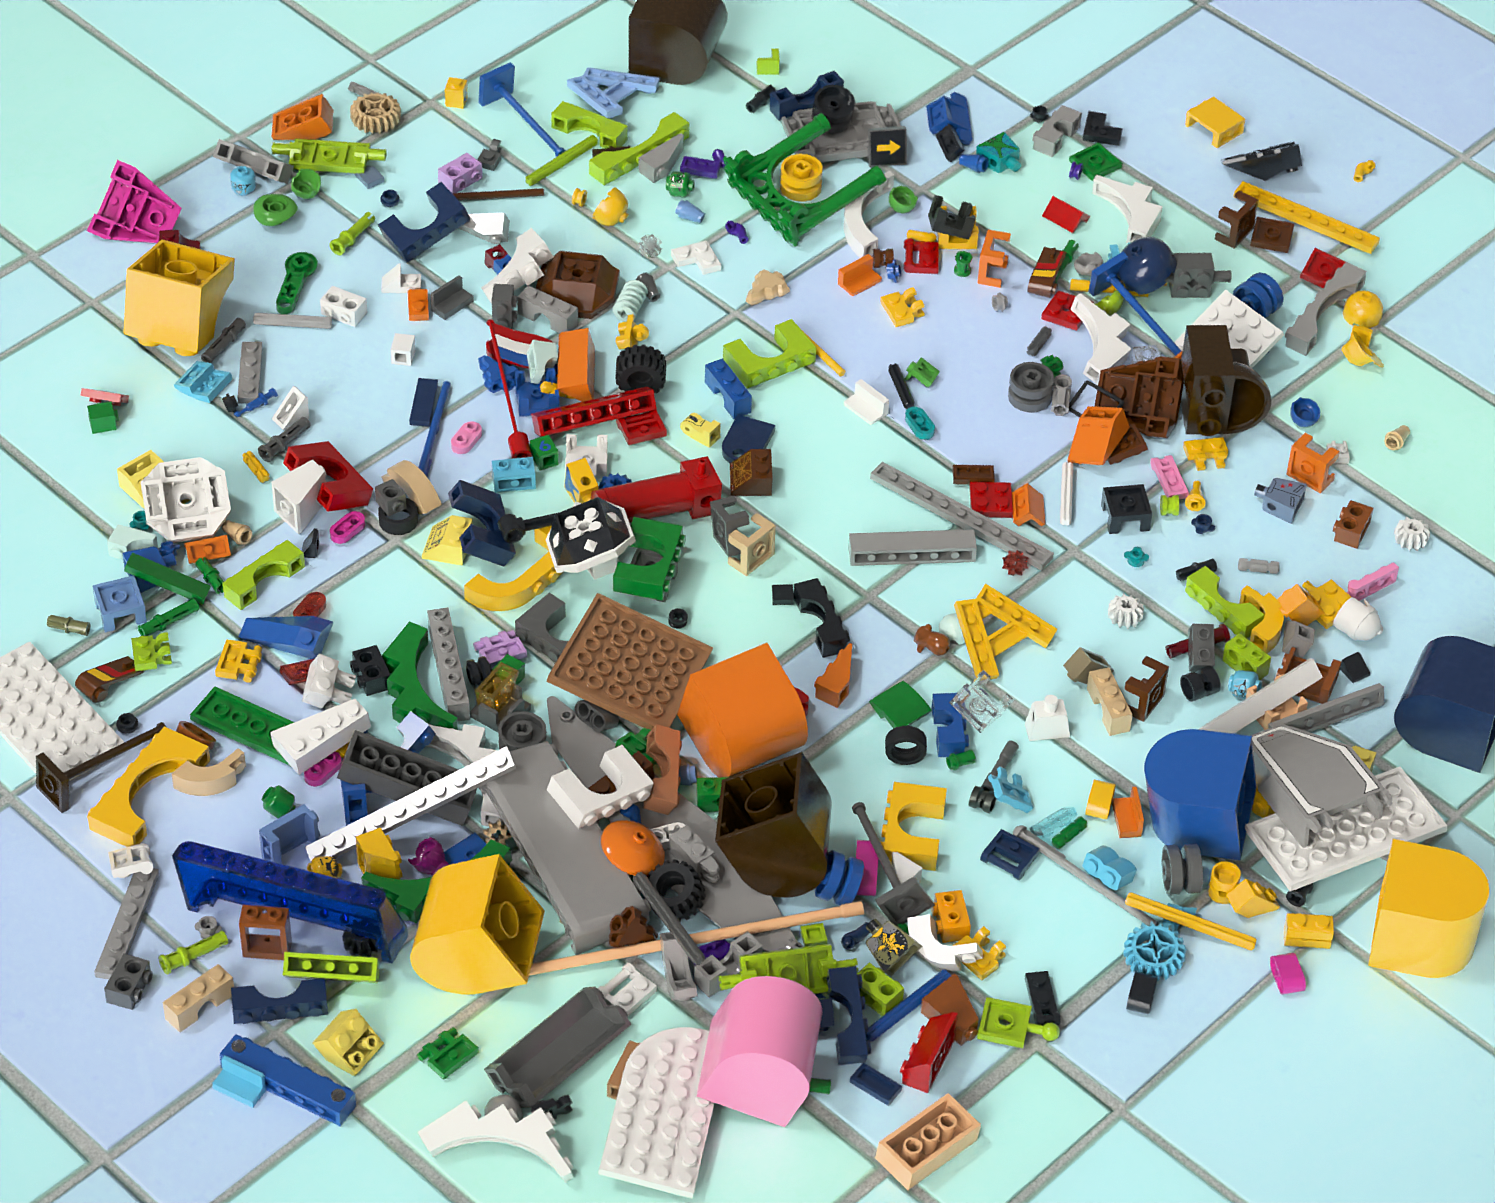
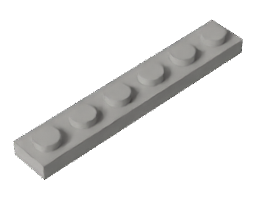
[1268,683,1384,732]
[94,868,159,980]

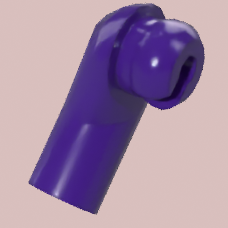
[712,149,725,168]
[725,220,749,244]

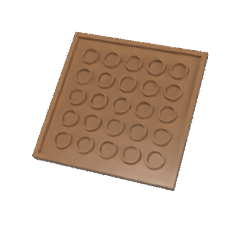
[546,593,713,730]

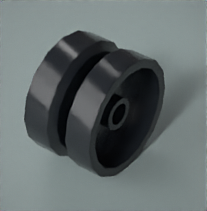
[811,84,855,134]

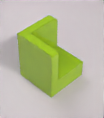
[756,48,780,75]

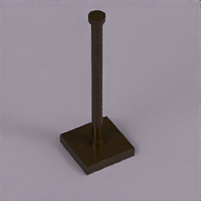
[36,722,166,813]

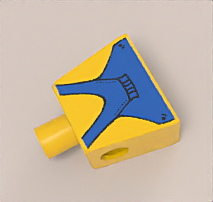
[564,458,599,503]

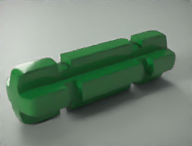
[1051,816,1088,849]

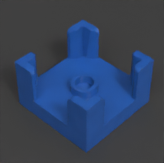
[515,368,559,417]

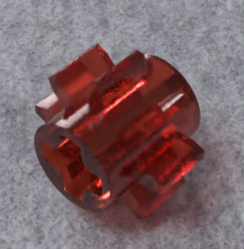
[1002,550,1029,576]

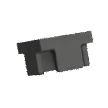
[470,679,531,732]

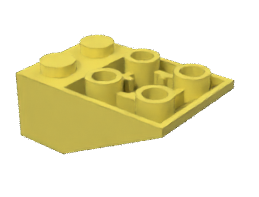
[117,450,190,509]

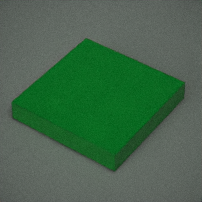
[1069,142,1123,181]

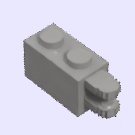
[669,825,720,883]

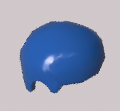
[1290,397,1320,427]

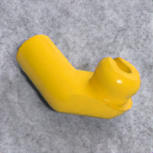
[907,230,937,242]

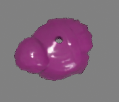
[408,837,449,876]

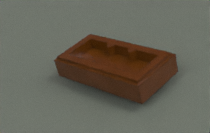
[952,465,995,485]

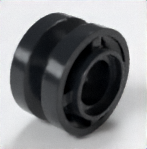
[466,656,493,690]

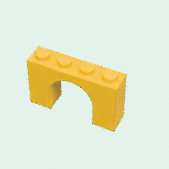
[880,782,947,871]

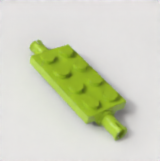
[272,139,387,173]
[719,944,858,994]

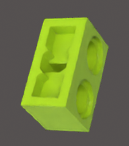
[1222,633,1271,680]
[857,962,904,1016]

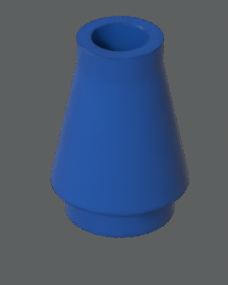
[959,154,989,173]

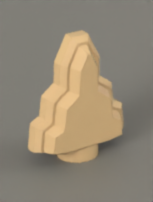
[746,269,790,305]

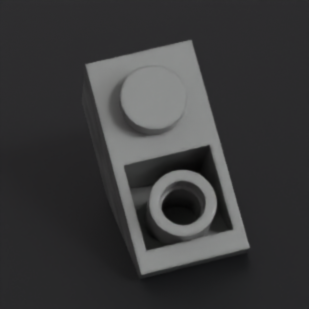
[1282,620,1315,658]

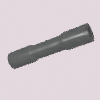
[981,740,1019,792]

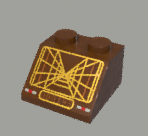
[730,449,773,496]

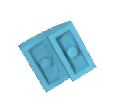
[174,361,233,403]

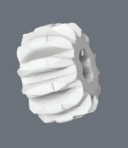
[1394,517,1430,551]
[1108,593,1144,629]

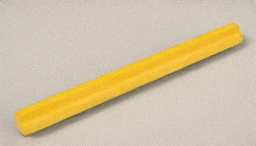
[1125,892,1257,950]

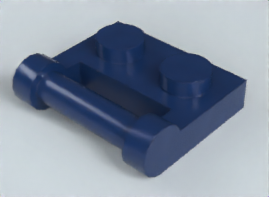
[980,829,1040,880]

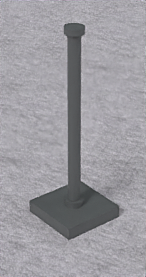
[852,802,935,925]

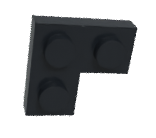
[1082,111,1123,146]

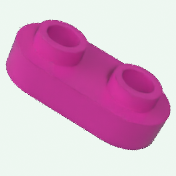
[330,511,365,544]
[304,752,342,787]

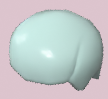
[939,613,965,645]

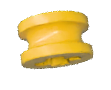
[572,188,587,207]

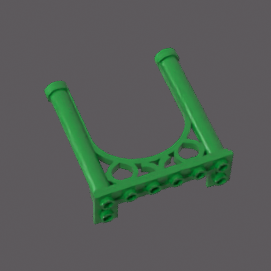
[723,113,886,247]

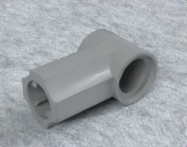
[1051,375,1072,416]

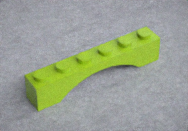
[589,112,689,185]

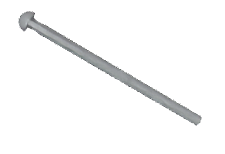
[1013,825,1159,926]

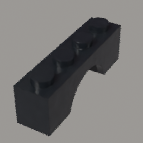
[793,578,850,658]

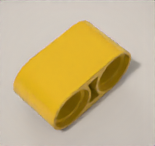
[1085,779,1116,820]

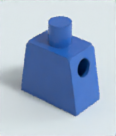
[122,547,177,593]

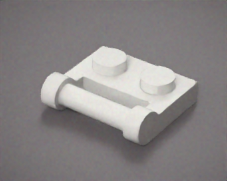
[108,843,153,878]
[598,963,657,1016]

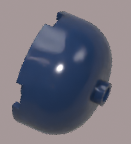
[1118,237,1177,295]

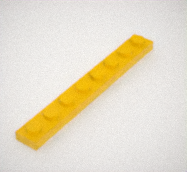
[1233,181,1380,254]

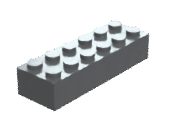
[337,730,477,826]

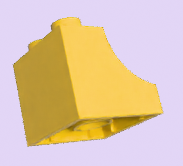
[124,240,235,356]

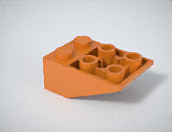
[1067,406,1130,465]

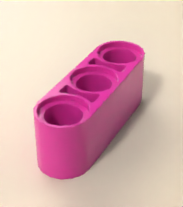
[856,840,878,897]

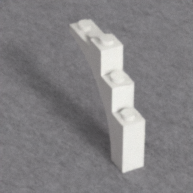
[427,724,505,827]
[417,1101,574,1183]

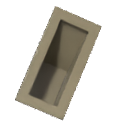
[1063,647,1114,684]

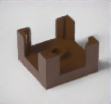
[1215,190,1259,249]
[1125,656,1169,722]

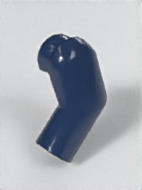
[841,922,870,950]

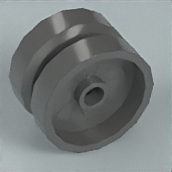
[1008,362,1054,413]
[498,711,547,751]
[1161,843,1203,895]

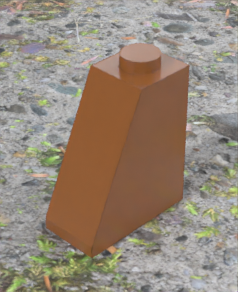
[921,973,979,1046]

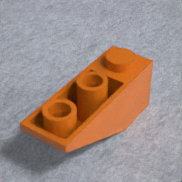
[814,643,852,708]

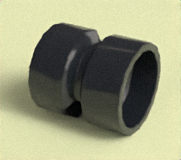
[1180,666,1221,702]

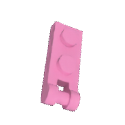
[1150,455,1189,500]
[1347,562,1399,601]

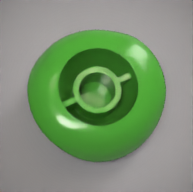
[253,194,298,226]

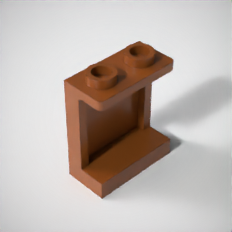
[1276,647,1342,704]

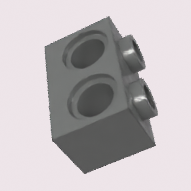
[1188,623,1215,672]
[104,953,153,1010]

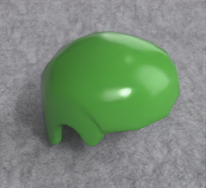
[291,169,321,199]
[888,186,918,214]

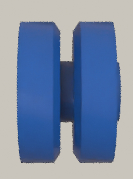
[1233,272,1284,319]
[815,850,864,905]

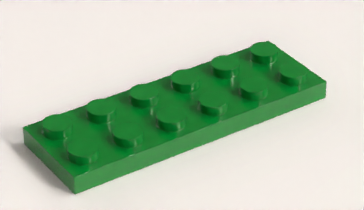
[190,686,295,766]

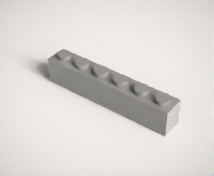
[848,530,977,566]

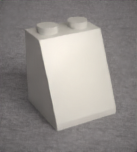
[271,460,326,534]

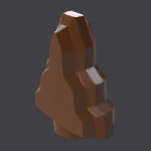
[609,906,659,947]

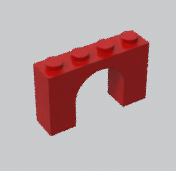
[283,441,373,512]

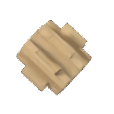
[483,819,511,845]

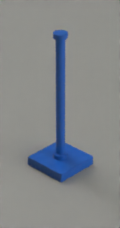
[478,62,566,157]
[1088,252,1181,356]

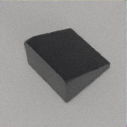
[302,528,319,558]
[1340,652,1370,683]

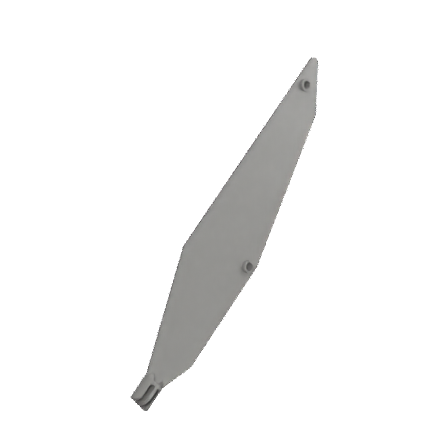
[547,696,804,952]

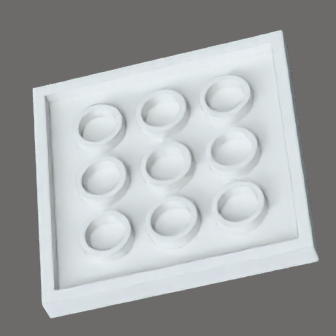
[1174,290,1284,368]

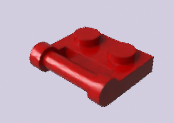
[903,238,939,274]
[616,410,667,445]

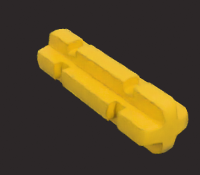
[540,381,574,399]
[242,451,270,483]

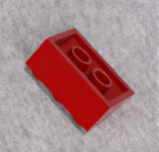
[900,1012,958,1093]

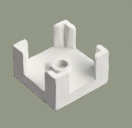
[565,434,608,481]

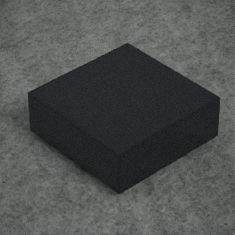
[771,584,794,605]

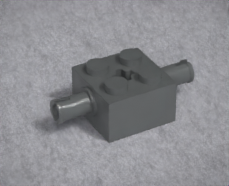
[1165,253,1232,298]

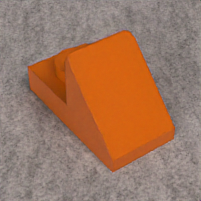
[408,289,429,321]

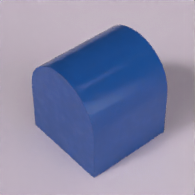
[1144,729,1257,861]

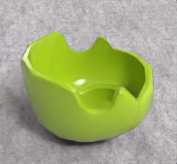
[1095,290,1124,316]

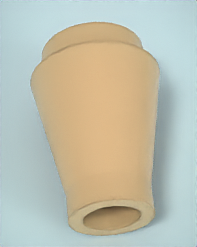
[1384,425,1410,450]
[222,520,252,545]

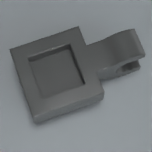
[477,139,502,171]

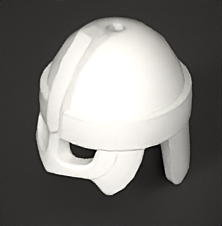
[1333,597,1383,641]

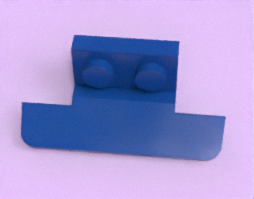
[926,92,972,145]

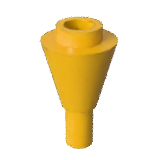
[1185,481,1205,511]

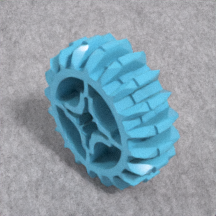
[1123,921,1186,982]

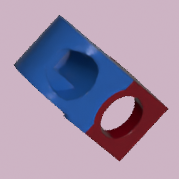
[484,244,512,275]

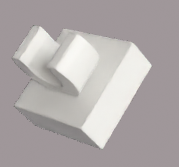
[1326,441,1350,464]

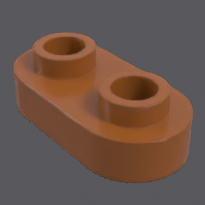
[176,721,216,750]

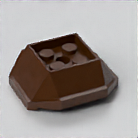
[536,251,620,319]

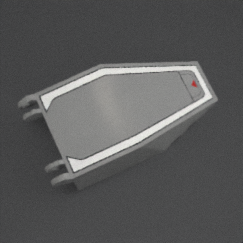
[1251,724,1392,848]

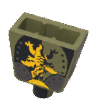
[866,919,922,977]

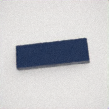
[409,378,438,427]

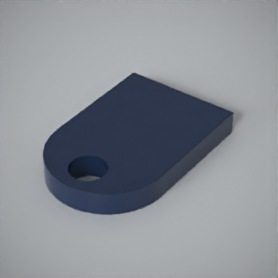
[722,414,776,463]

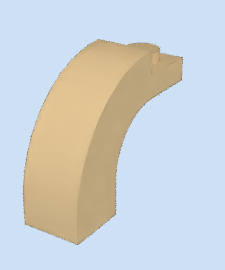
[381,460,442,514]

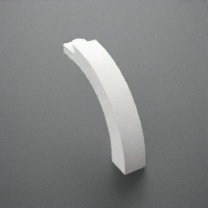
[844,171,894,258]

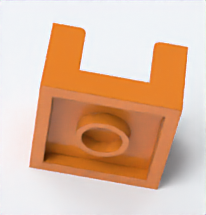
[977,229,1011,288]
[1286,433,1340,494]

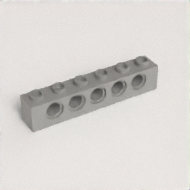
[427,607,470,721]

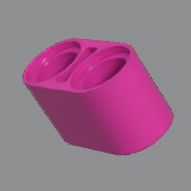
[1270,953,1306,995]

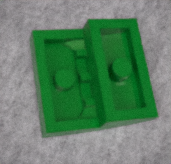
[869,681,932,729]

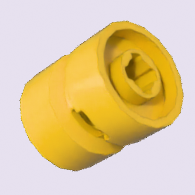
[1208,861,1241,904]

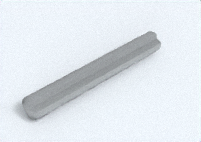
[253,313,332,329]

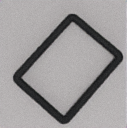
[1069,380,1124,417]

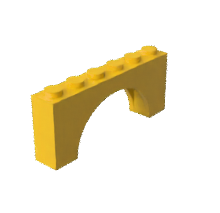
[87,726,210,847]

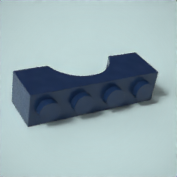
[769,70,844,121]
[827,966,871,1065]
[231,978,328,1024]

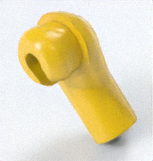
[1353,160,1376,182]

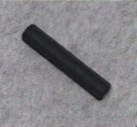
[888,363,915,409]

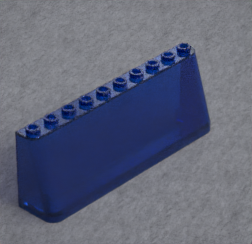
[172,841,409,964]

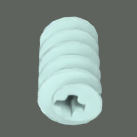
[613,280,648,322]

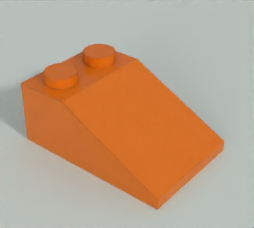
[272,94,334,140]

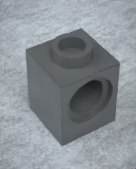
[375,479,406,516]

